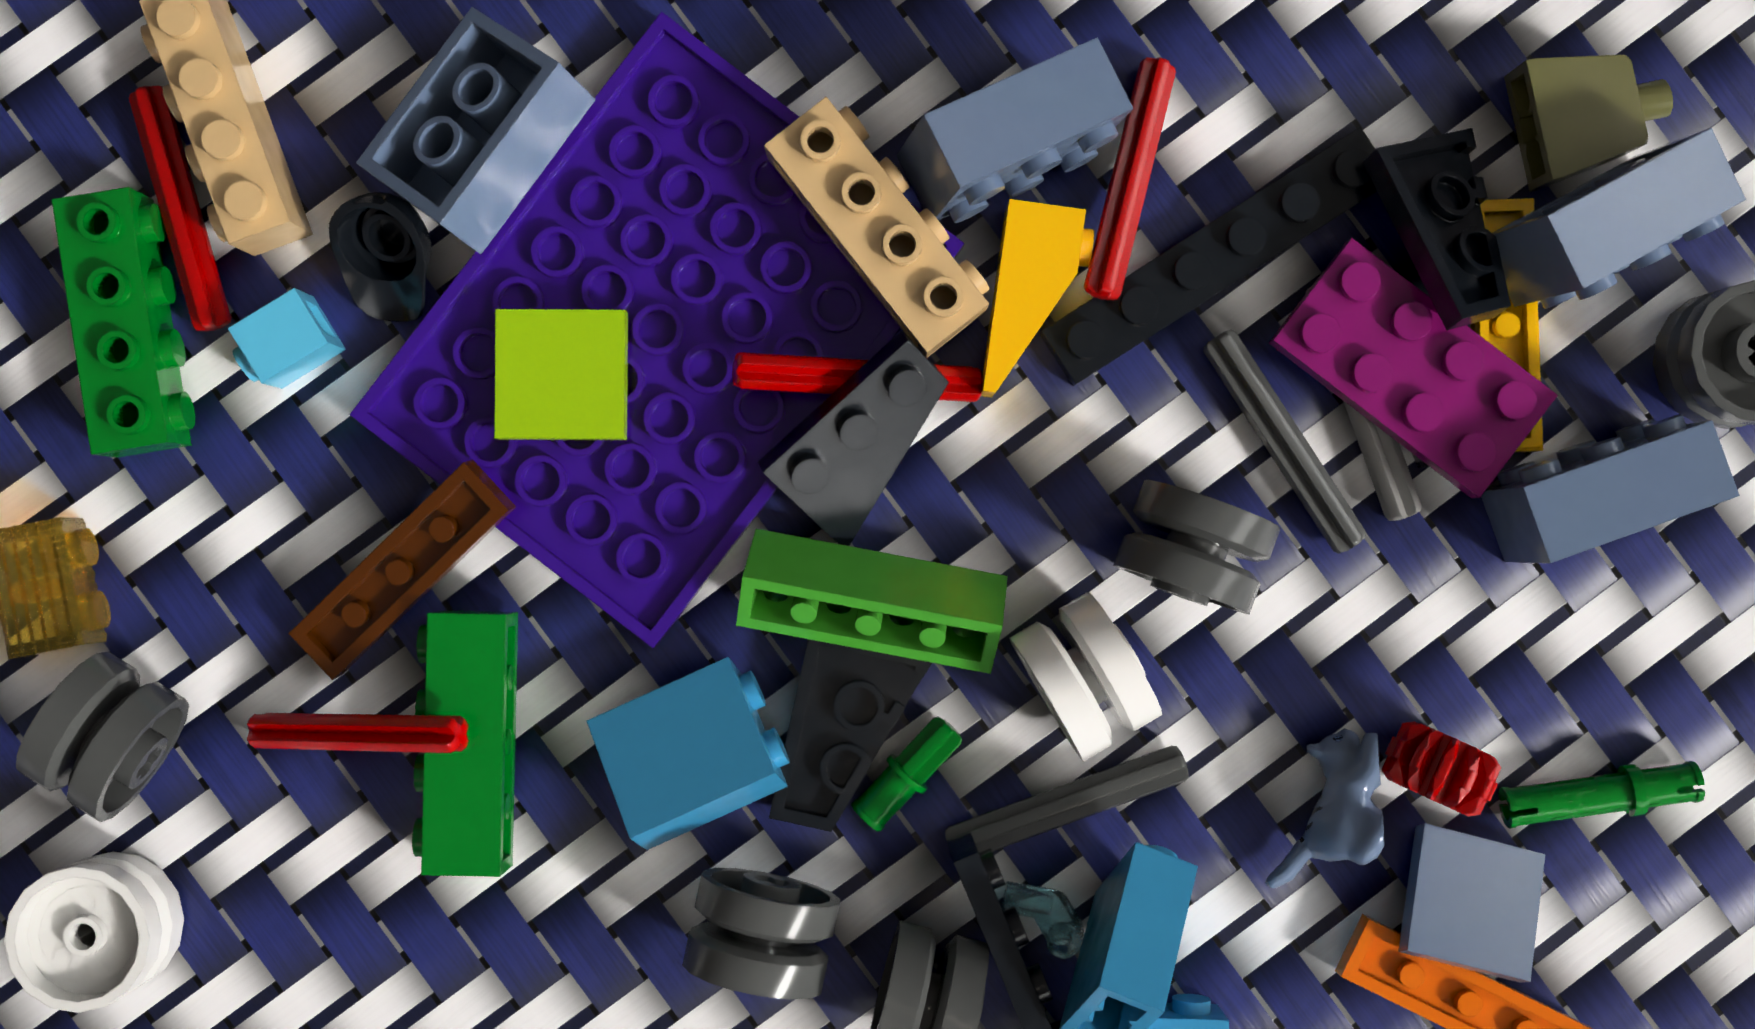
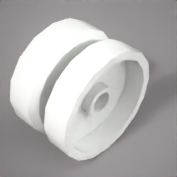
[1009,592,1162,762]
[4,851,184,1013]

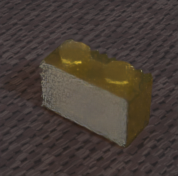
[0,517,111,659]

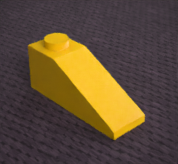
[981,199,1094,398]

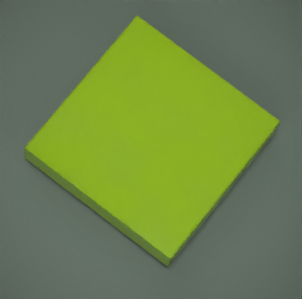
[494,309,628,440]

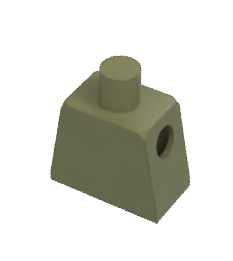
[1504,55,1673,192]

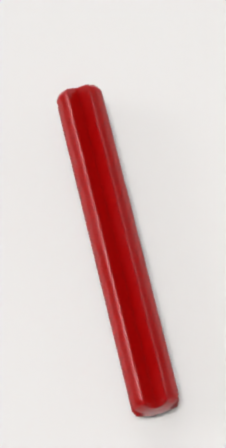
[1084,57,1176,300]
[129,86,231,331]
[732,352,983,402]
[247,713,469,753]

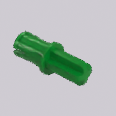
[851,716,962,832]

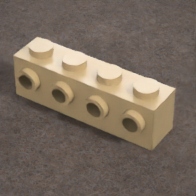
[139,0,313,256]
[764,97,990,358]

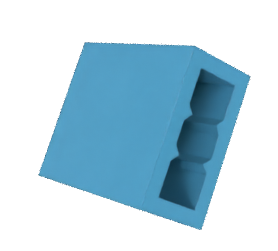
[587,657,790,850]
[1059,842,1198,1029]

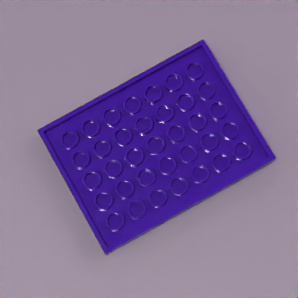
[349,11,965,648]

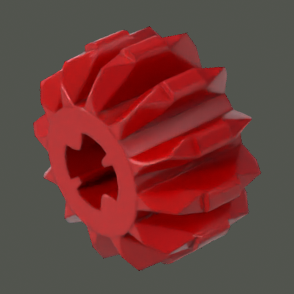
[1381,721,1502,817]

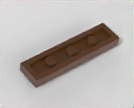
[288,459,516,680]

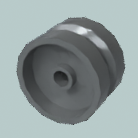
[1653,280,1755,429]
[1113,480,1281,615]
[16,652,189,822]
[682,868,841,1000]
[870,920,989,1029]

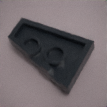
[1362,128,1511,330]
[758,331,949,546]
[769,639,932,832]

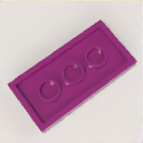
[1268,238,1558,499]

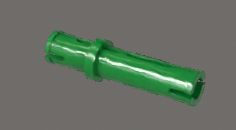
[1498,761,1705,829]

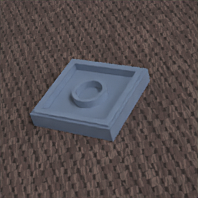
[1398,823,1545,983]

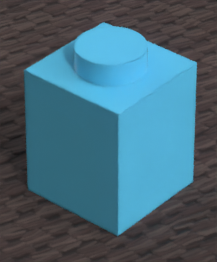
[228,288,346,389]

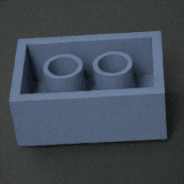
[356,7,596,255]
[896,37,1134,223]
[1492,128,1746,309]
[1481,414,1740,563]

